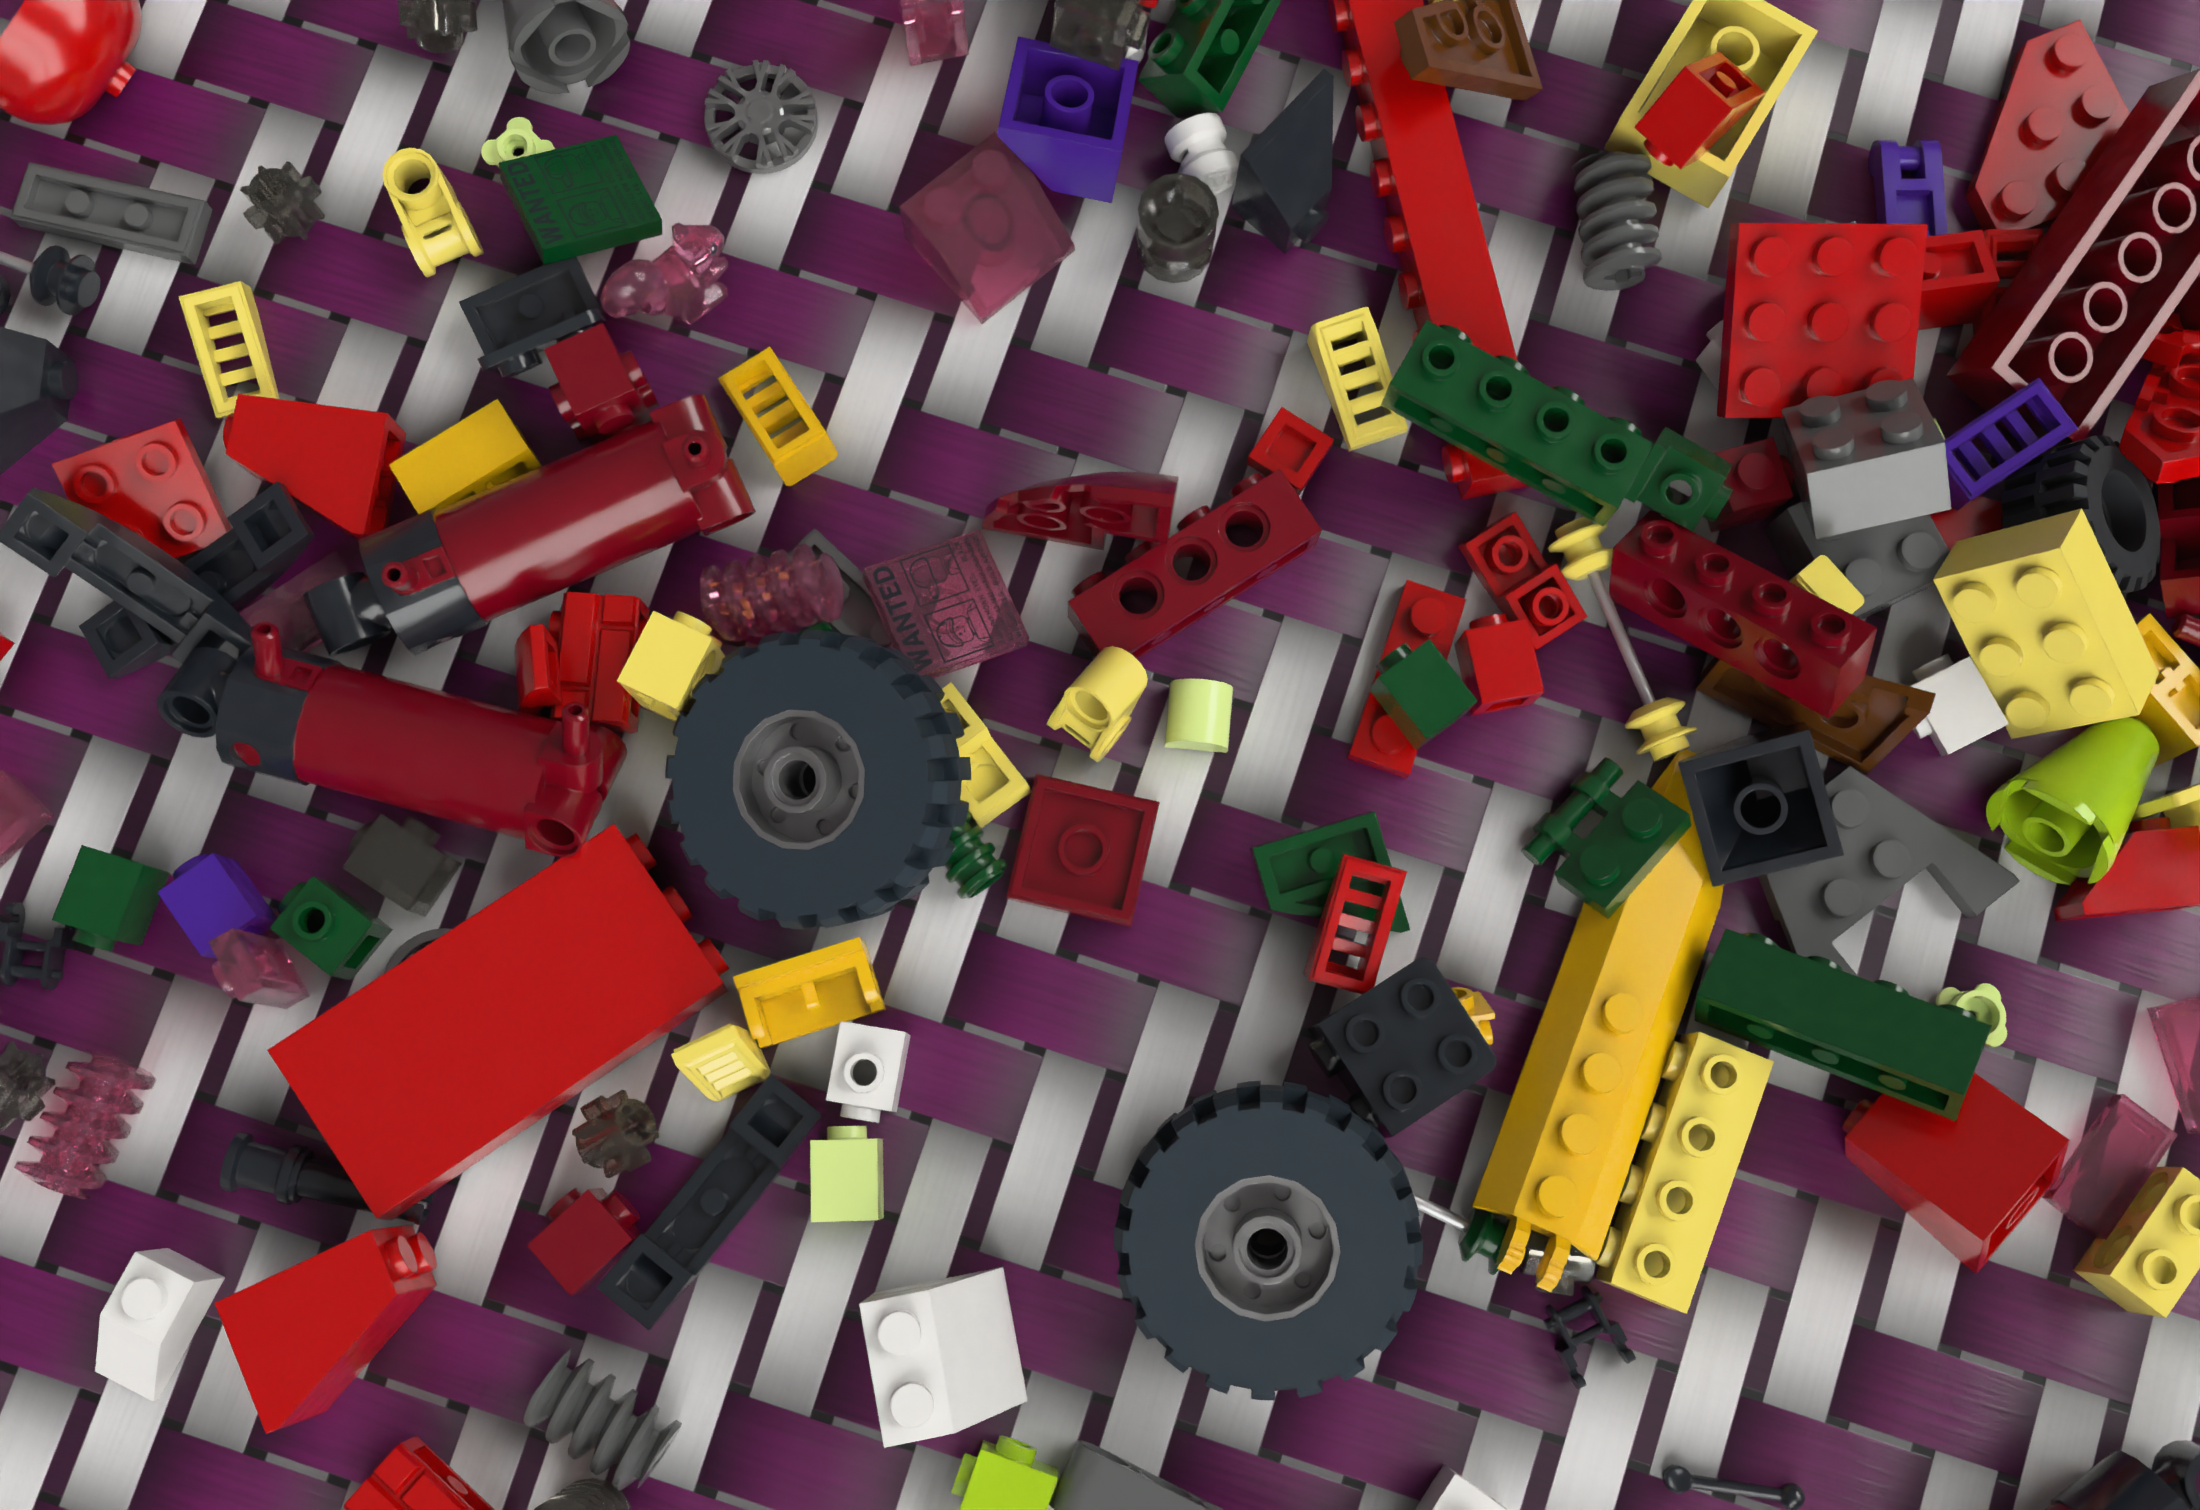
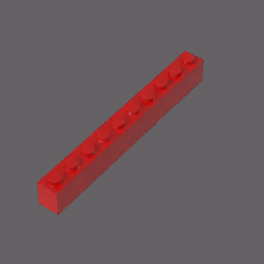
[1328,0,1528,500]

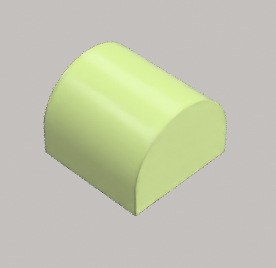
[1164,678,1233,753]

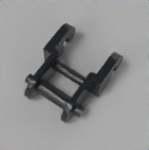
[0,902,76,990]
[1543,1285,1636,1390]

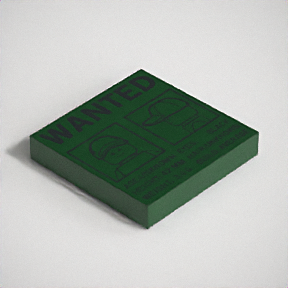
[499,135,662,265]

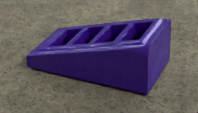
[1944,378,2078,510]

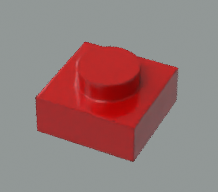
[1246,407,1334,496]

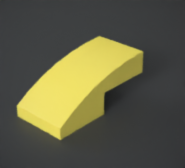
[940,682,1031,828]

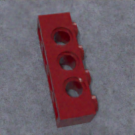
[1068,469,1322,660]
[1609,510,1877,719]

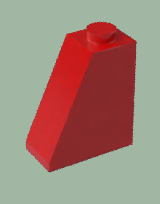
[223,394,406,542]

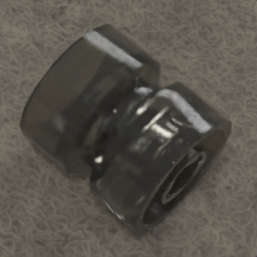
[1135,173,1219,283]

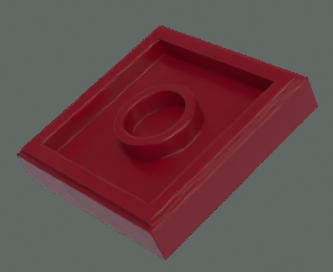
[1006,774,1160,928]

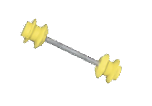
[1548,517,1697,762]

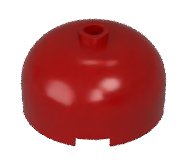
[0,0,142,125]

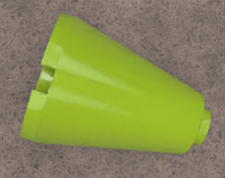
[1986,717,2160,885]

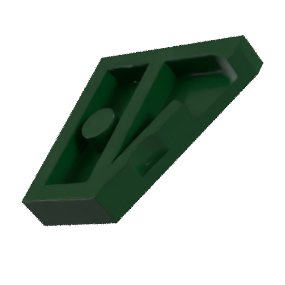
[1250,811,1410,933]

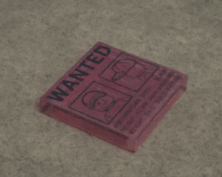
[862,529,1029,679]

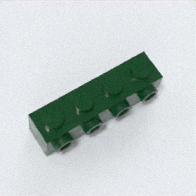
[1138,0,1281,117]
[1381,320,1654,526]
[1694,929,1992,1121]

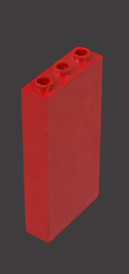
[267,824,729,1221]

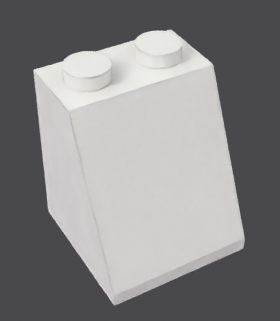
[859,1267,1028,1448]

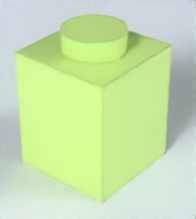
[810,1126,884,1222]

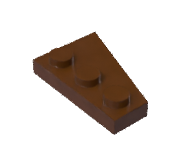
[1394,0,1543,101]
[1695,657,1936,775]

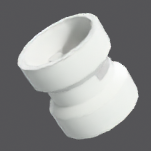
[1165,113,1239,199]

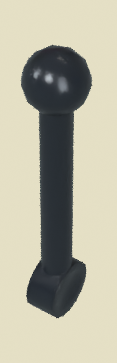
[1663,1465,1805,1510]

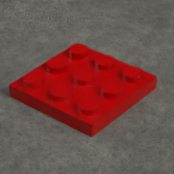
[1717,223,1928,418]

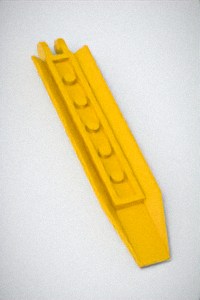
[1471,749,1724,1292]

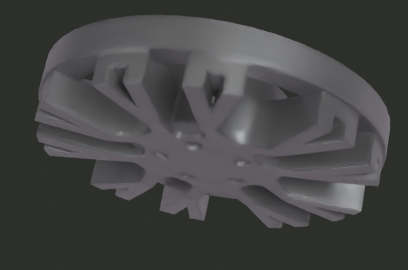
[704,60,818,174]

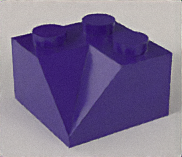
[997,36,1139,203]

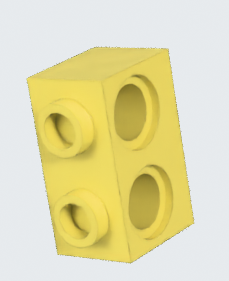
[617,611,725,722]
[2073,1166,2200,1318]

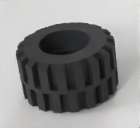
[2001,435,2161,594]

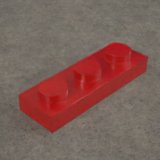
[1347,580,1467,779]

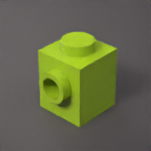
[951,1436,1058,1510]

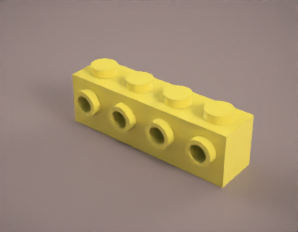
[1593,1032,1774,1314]

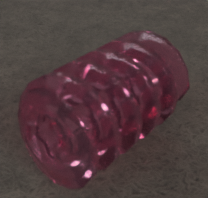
[700,544,844,642]
[14,1049,157,1199]

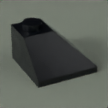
[1231,68,1334,254]
[0,327,78,475]
[1678,721,1844,887]

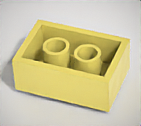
[1604,0,1818,208]
[1933,508,2159,739]

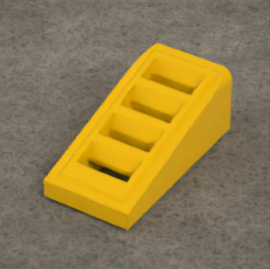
[718,346,838,486]

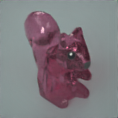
[601,223,728,324]

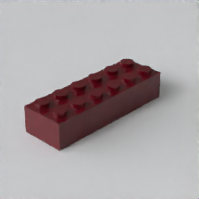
[1946,69,2200,449]

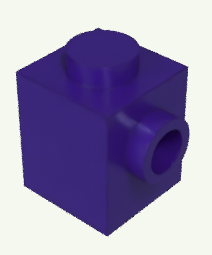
[157,853,277,961]

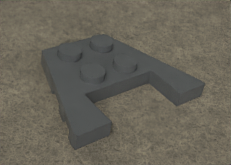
[1758,766,2020,976]

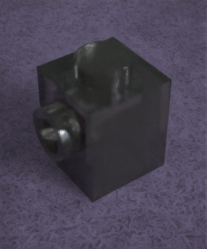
[1050,0,1151,71]
[342,814,462,917]

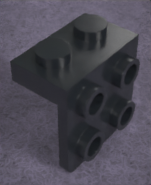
[459,257,608,378]
[1308,957,1497,1138]

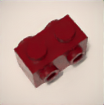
[544,323,660,444]

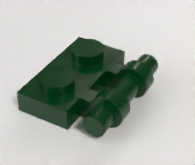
[1521,757,1692,919]

